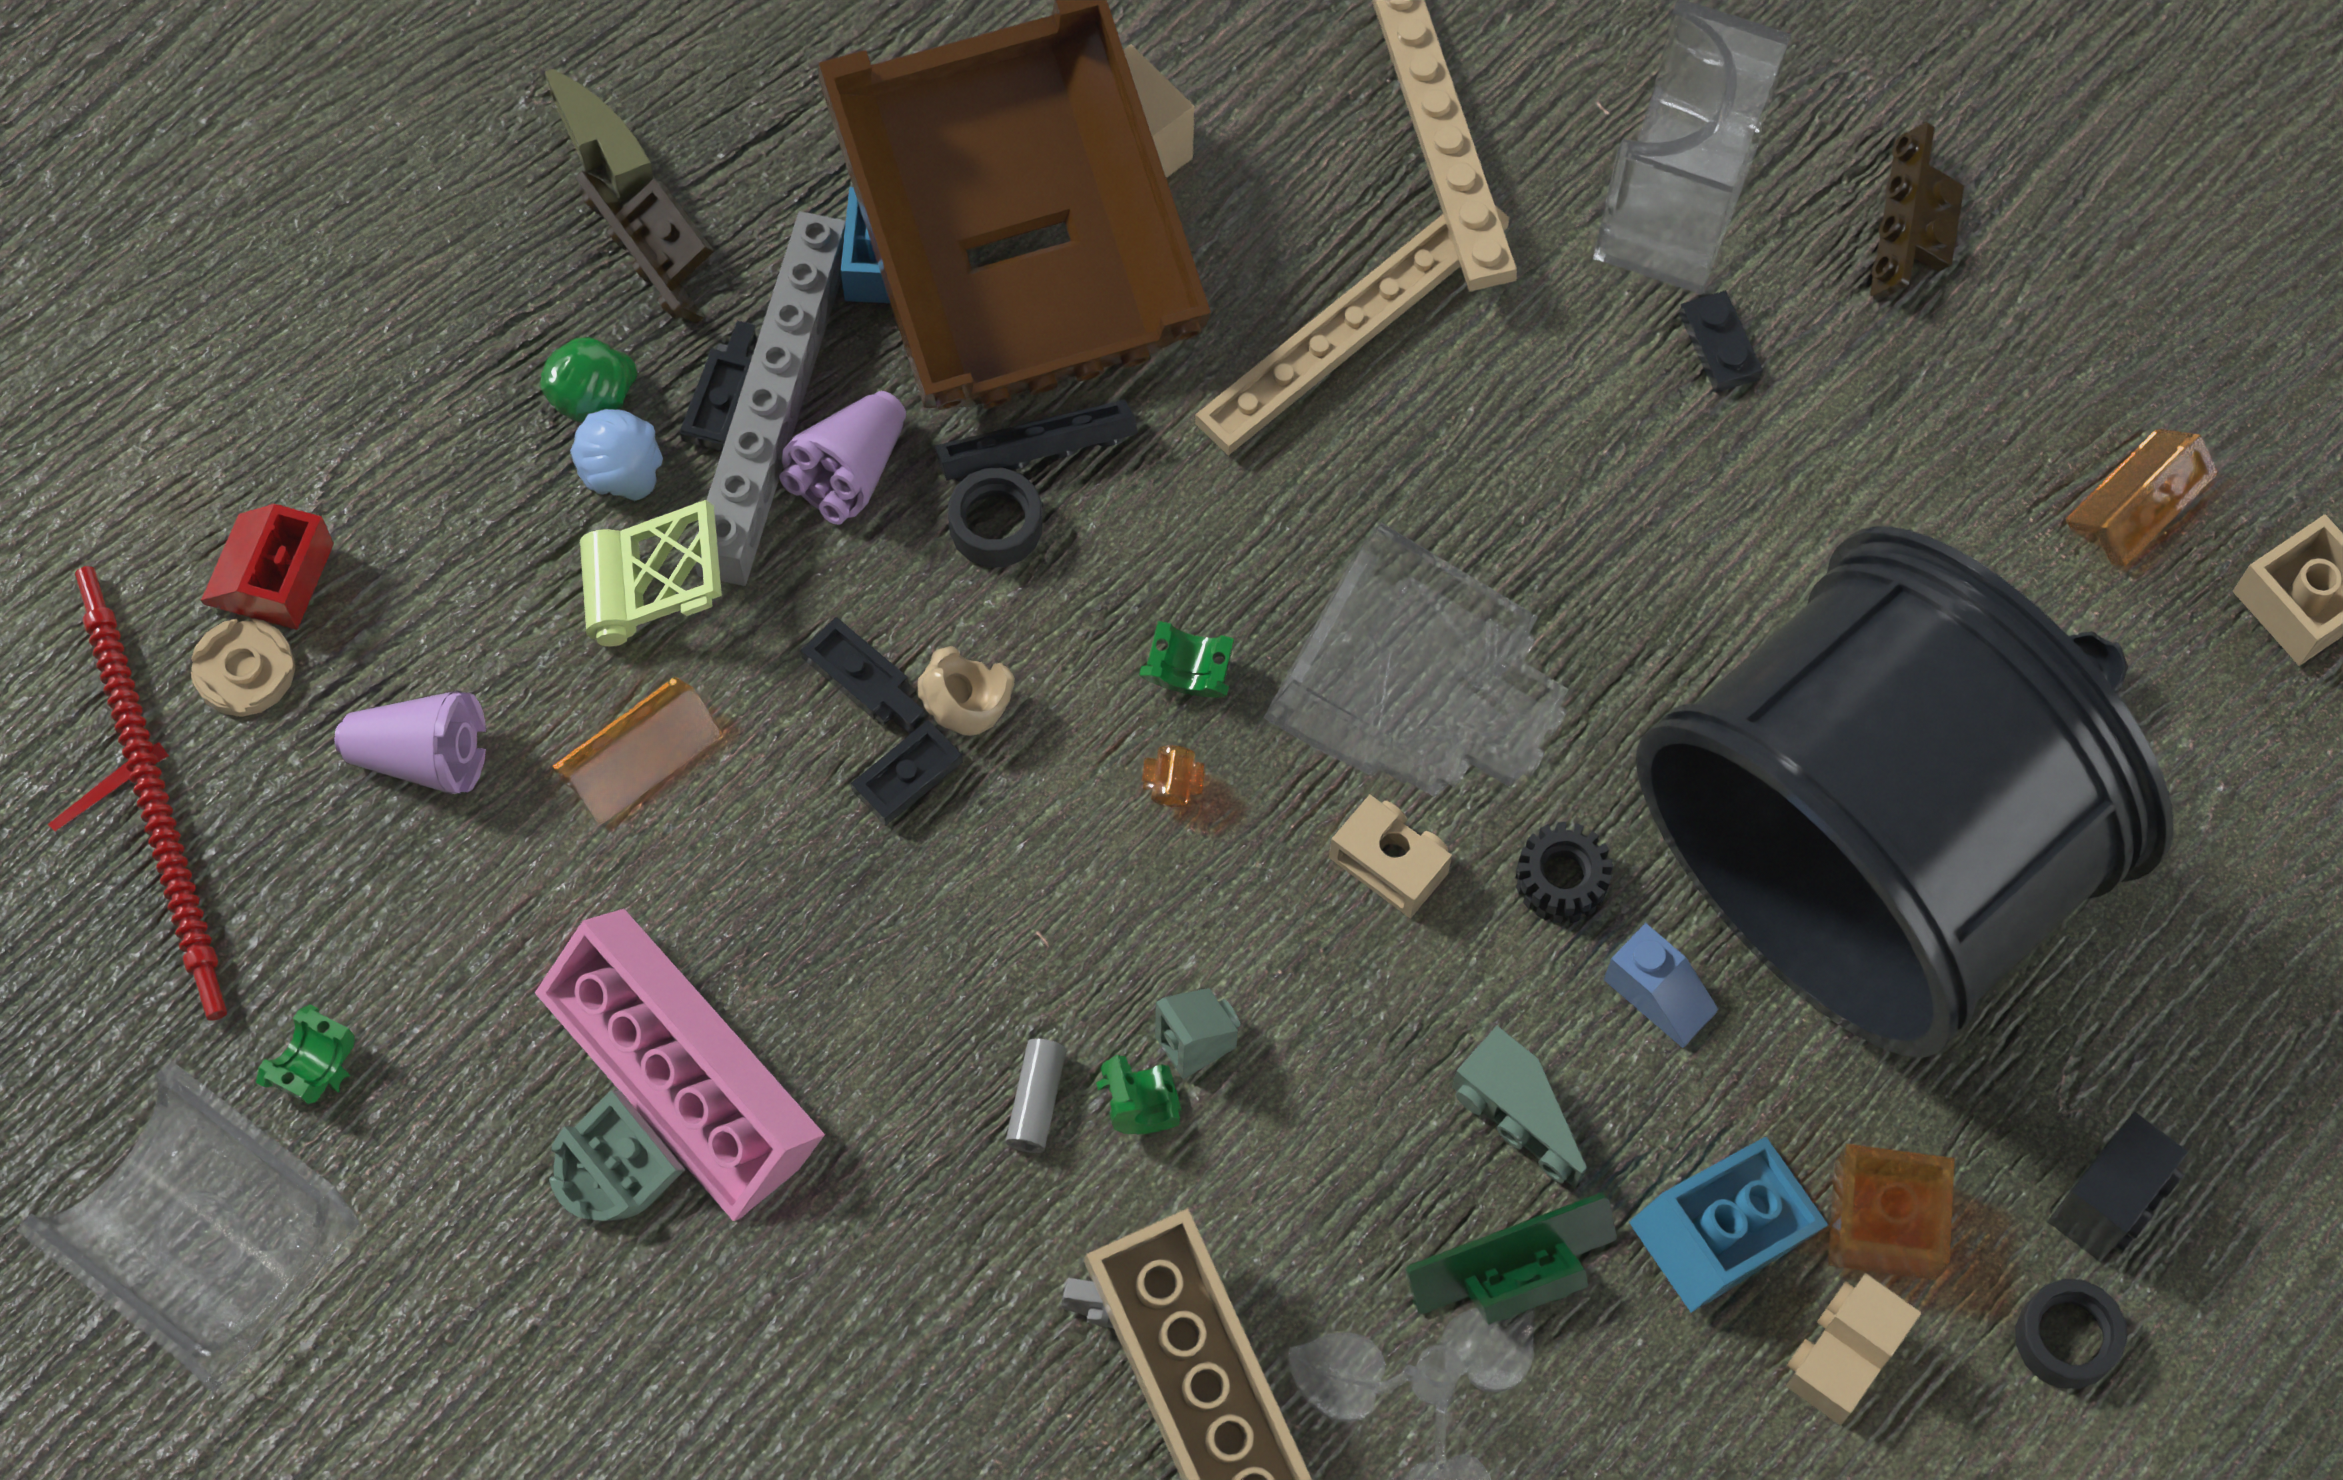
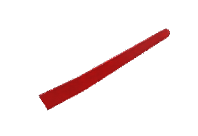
[47,742,169,831]

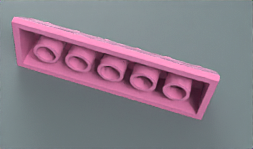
[535,909,825,1222]

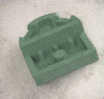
[549,1090,685,1221]

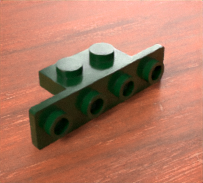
[1405,1193,1617,1325]

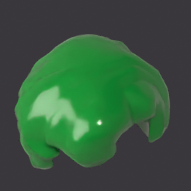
[539,337,638,423]

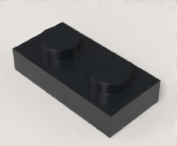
[1679,290,1763,393]
[851,720,963,826]

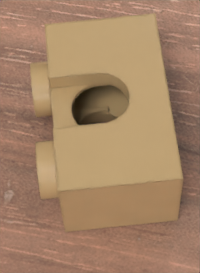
[1329,794,1452,919]

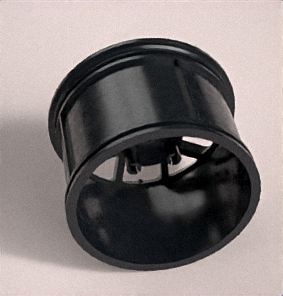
[1636,526,2174,1057]

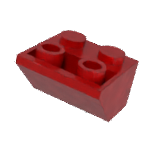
[201,504,334,630]

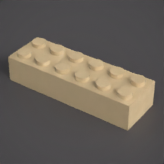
[1084,1208,1312,1480]

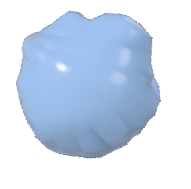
[570,409,663,501]

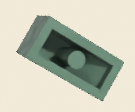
[1155,988,1240,1079]

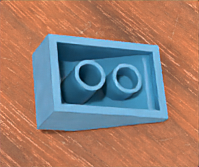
[1629,1137,1828,1313]

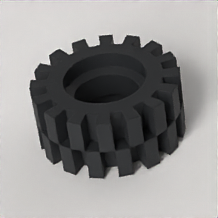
[1515,822,1613,924]

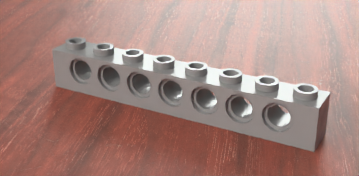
[694,211,846,586]

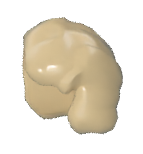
[917,646,1015,736]

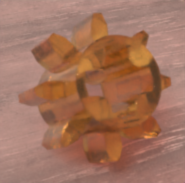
[1141,745,1205,807]

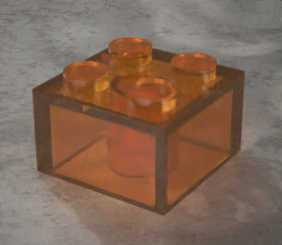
[1828,1144,1955,1280]

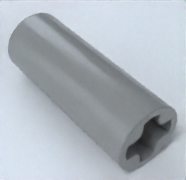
[1005,1039,1066,1153]

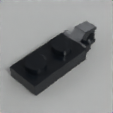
[680,320,759,451]
[800,617,926,734]

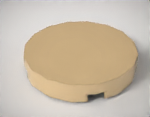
[191,618,295,717]

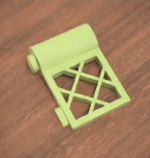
[580,500,722,646]

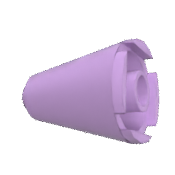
[334,691,486,794]

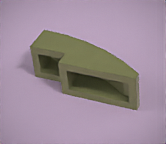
[545,69,654,202]

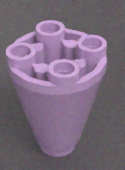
[780,391,906,525]

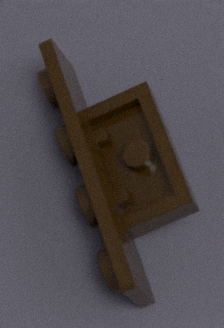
[1870,122,1965,300]
[575,170,714,324]

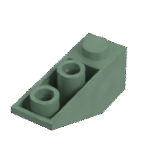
[1452,1026,1587,1189]

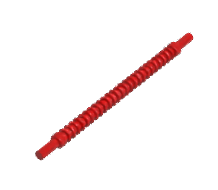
[75,566,227,1021]

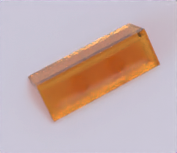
[2066,429,2218,566]
[552,677,722,824]

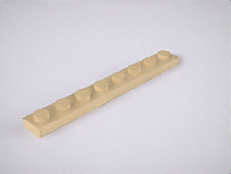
[1372,0,1517,292]
[1195,204,1509,456]

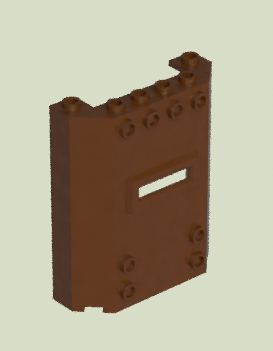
[819,0,1211,410]

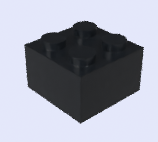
[2047,1111,2189,1262]

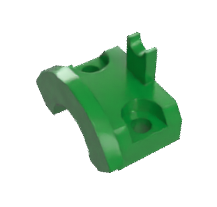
[1139,621,1234,698]
[256,1004,355,1104]
[1096,1055,1182,1134]

